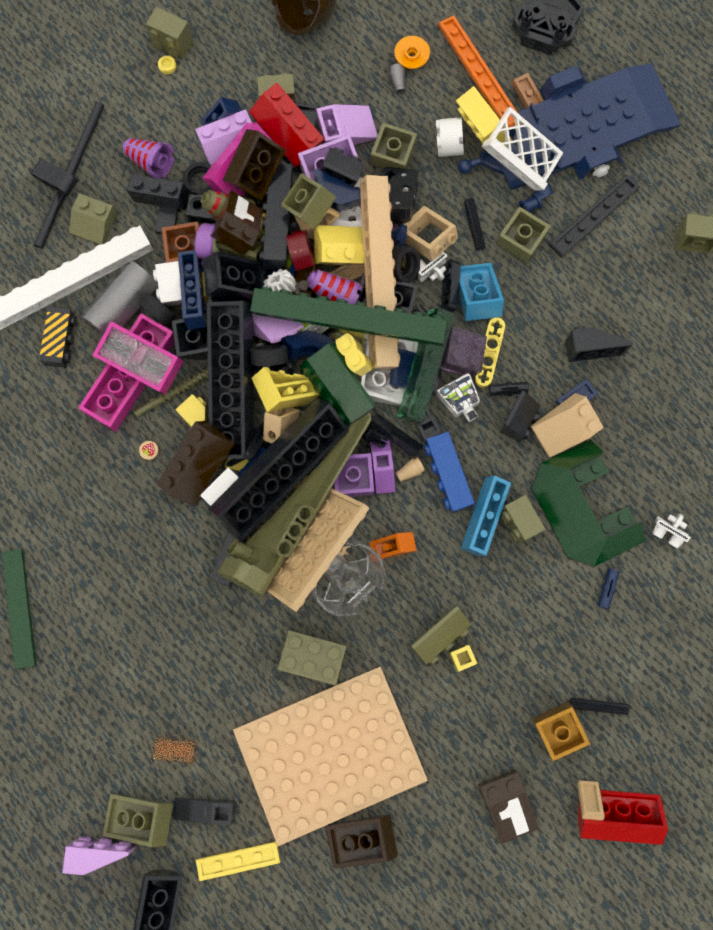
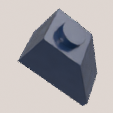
[201,97,242,126]

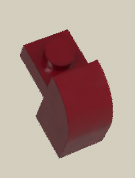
[286,230,314,271]

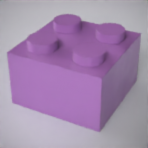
[334,453,374,497]

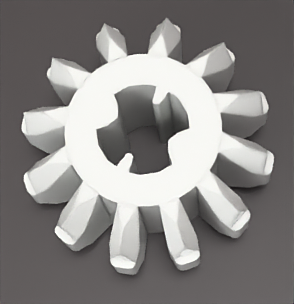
[263,269,296,294]

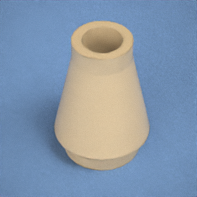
[396,457,425,482]

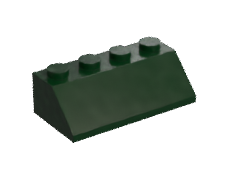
[300,342,376,426]

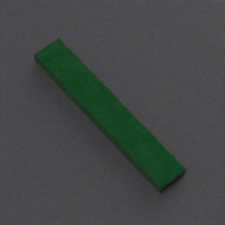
[2,549,36,669]

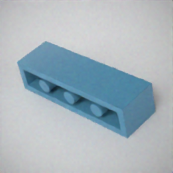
[460,475,511,556]

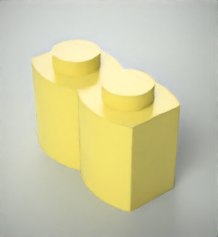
[336,333,373,377]

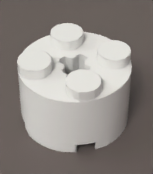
[436,117,464,157]

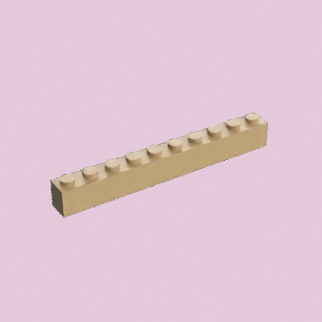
[360,175,400,370]

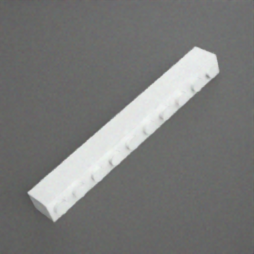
[0,226,153,330]

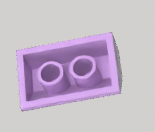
[195,109,252,166]
[298,134,358,181]

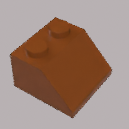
[162,222,202,263]

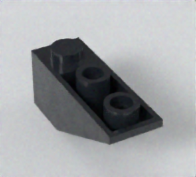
[173,797,236,825]

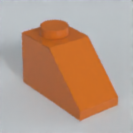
[370,532,417,561]

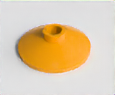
[394,36,430,69]

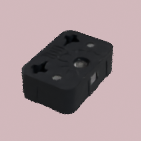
[381,167,418,223]

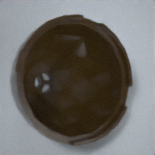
[271,0,337,35]

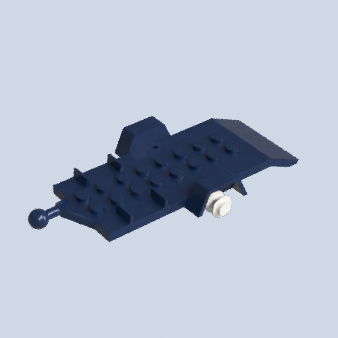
[458,63,681,190]

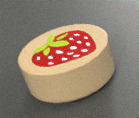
[139,441,159,461]

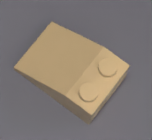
[530,393,604,457]

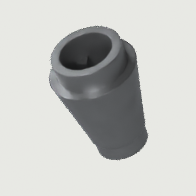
[388,64,406,93]

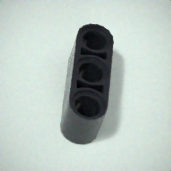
[30,158,78,196]

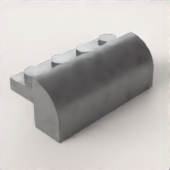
[80,261,158,335]

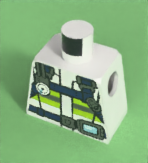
[436,373,480,422]

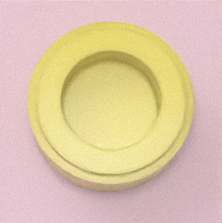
[158,56,176,74]

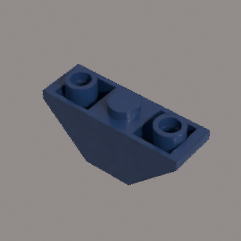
[315,169,361,211]

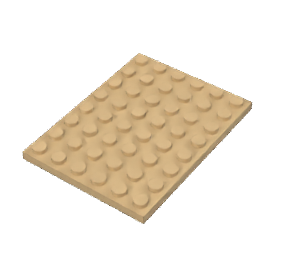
[233,667,428,846]

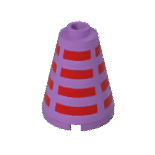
[123,138,175,179]
[307,270,362,305]

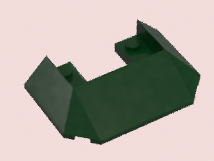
[532,439,645,567]

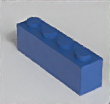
[424,432,475,513]

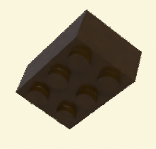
[222,129,286,201]

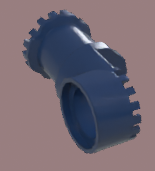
[518,184,554,213]

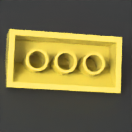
[314,225,364,265]

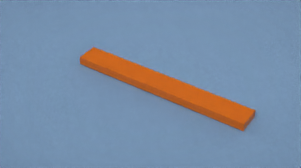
[438,16,521,128]

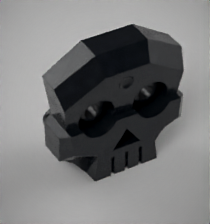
[512,0,585,55]

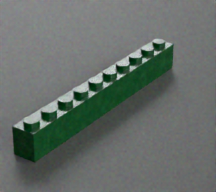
[250,286,448,347]

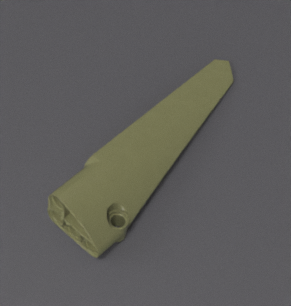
[217,412,371,597]

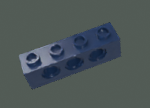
[178,250,207,330]

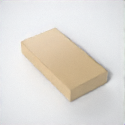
[577,780,604,820]

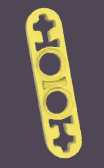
[475,317,505,388]

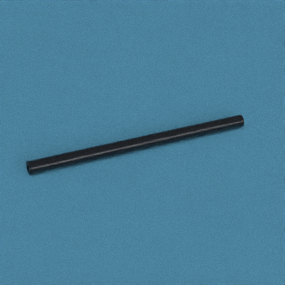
[34,102,104,249]

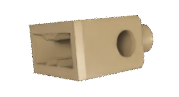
[263,408,300,443]

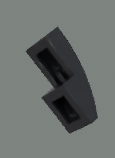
[407,400,442,441]

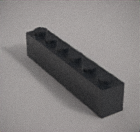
[260,164,292,270]

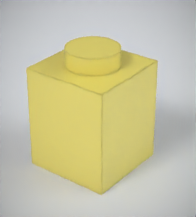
[449,645,477,672]

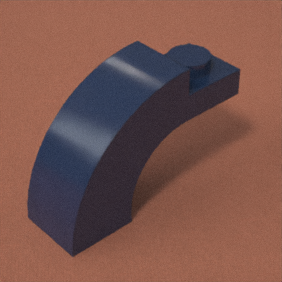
[281,331,344,361]

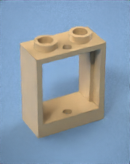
[404,206,458,261]

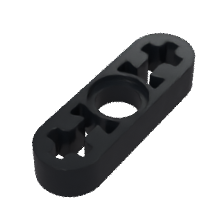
[441,259,460,313]

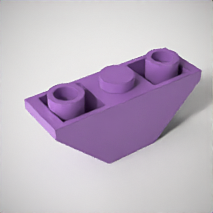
[370,439,395,494]

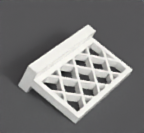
[481,107,563,191]

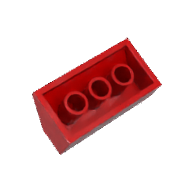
[249,83,324,169]
[578,790,668,845]

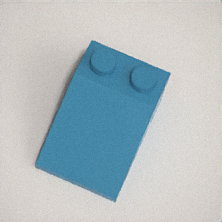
[459,263,504,321]

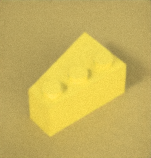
[252,367,320,412]

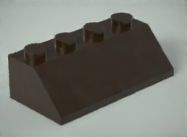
[157,421,235,506]

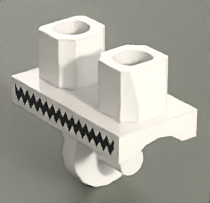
[418,252,447,282]
[652,514,691,549]

